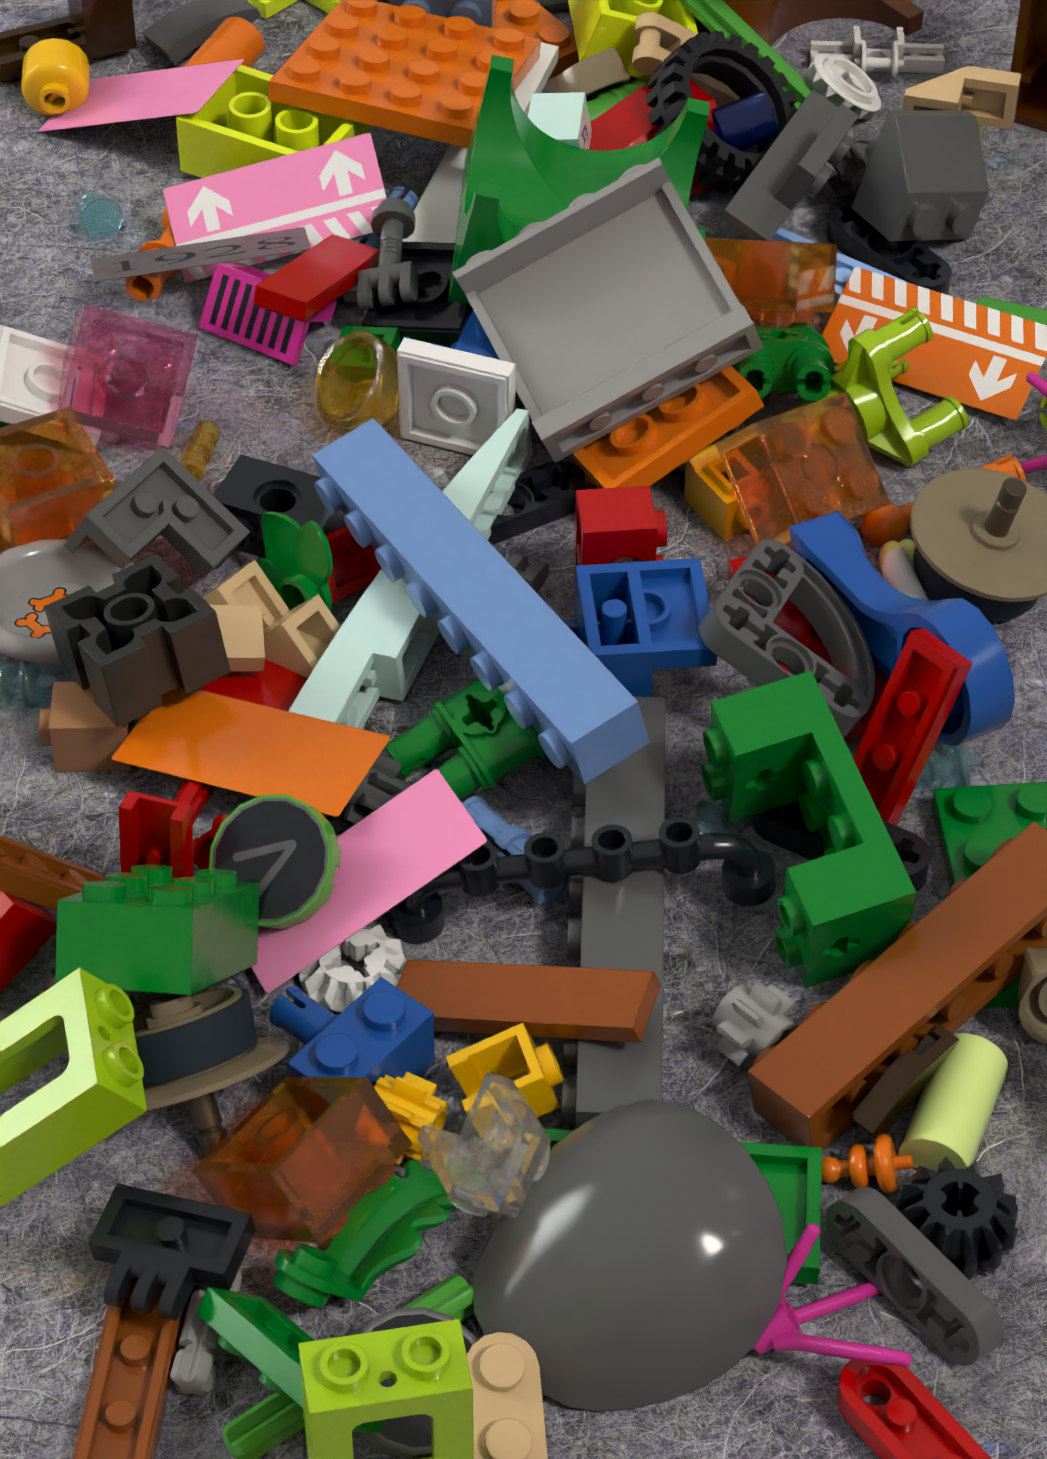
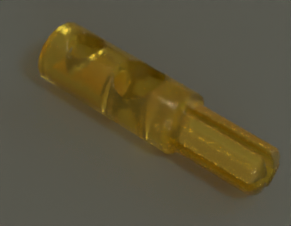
[180,421,221,482]

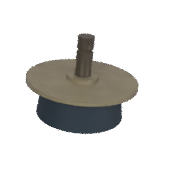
[910,468,1047,621]
[133,987,290,1157]

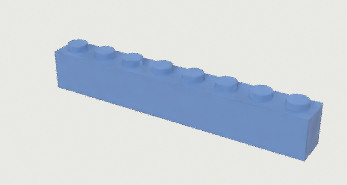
[312,418,650,785]

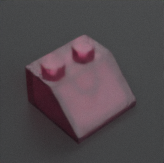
[56,304,198,448]

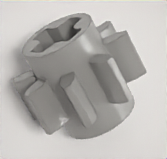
[713,982,798,1068]

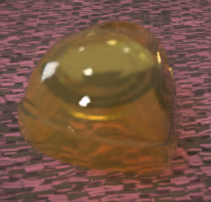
[315,331,399,435]

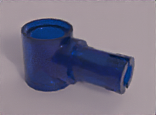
[711,91,779,151]

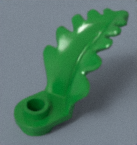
[272,1160,491,1308]

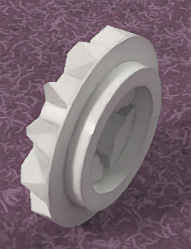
[807,53,881,120]
[299,924,407,1013]

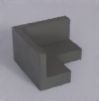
[63,446,250,577]

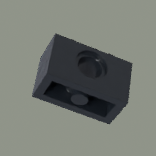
[213,455,347,558]

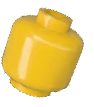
[21,38,90,116]

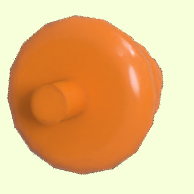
[821,1134,914,1194]

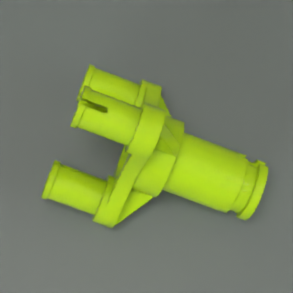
[757,307,969,480]

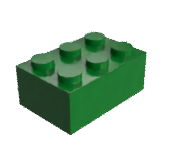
[55,865,259,995]

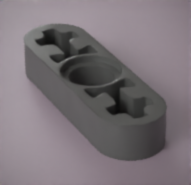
[826,1187,1003,1366]

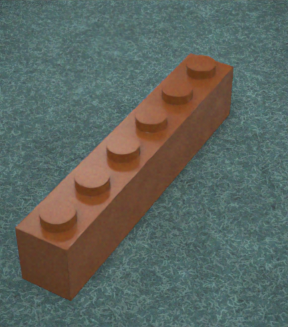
[748,822,1047,1151]

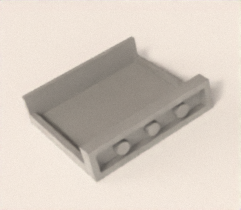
[452,157,764,463]

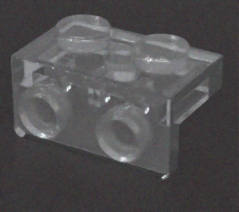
[417,1072,551,1218]

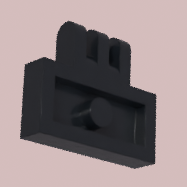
[88,1183,256,1321]

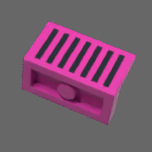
[198,263,337,365]

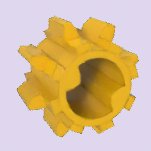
[357,1072,449,1165]

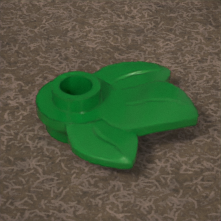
[256,511,333,612]

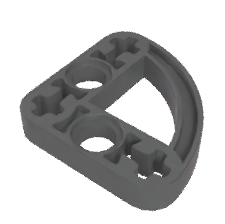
[698,539,875,737]

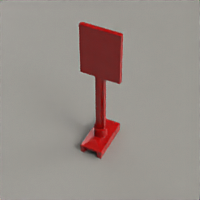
[119,659,308,878]

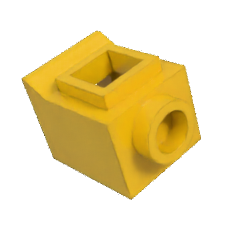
[684,435,776,541]
[446,1023,565,1146]

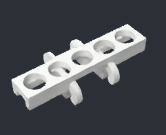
[810,26,945,77]

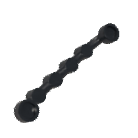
[390,817,776,944]

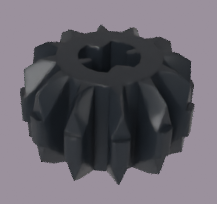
[896,1156,1018,1280]

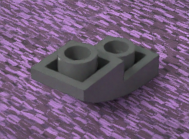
[142,0,261,66]

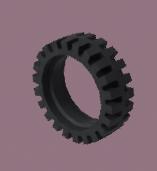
[646,31,797,195]

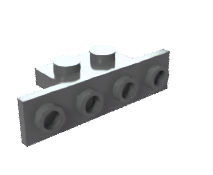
[720,89,859,248]

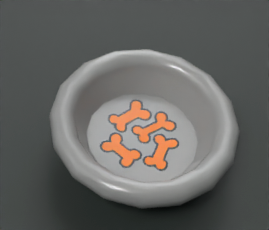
[0,539,134,664]

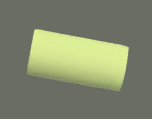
[898,1033,1008,1172]

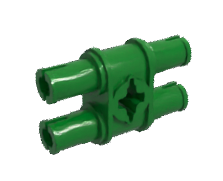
[732,322,835,401]
[385,679,546,800]

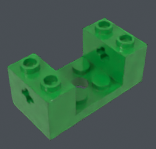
[701,670,916,988]

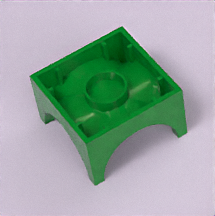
[448,55,710,305]

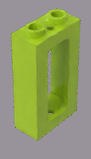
[0,967,147,1208]
[298,1319,474,1459]

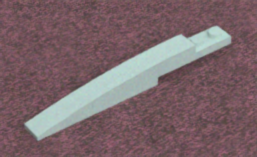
[289,408,533,729]

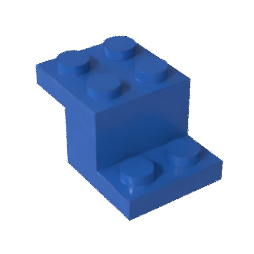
[562,558,717,697]

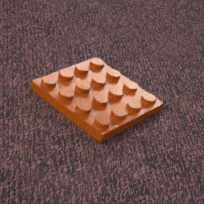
[268,0,541,148]

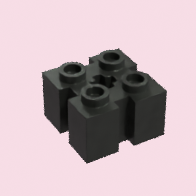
[44,554,231,727]

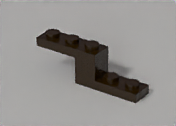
[0,0,137,82]

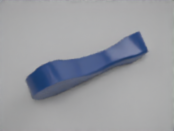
[789,511,1015,746]

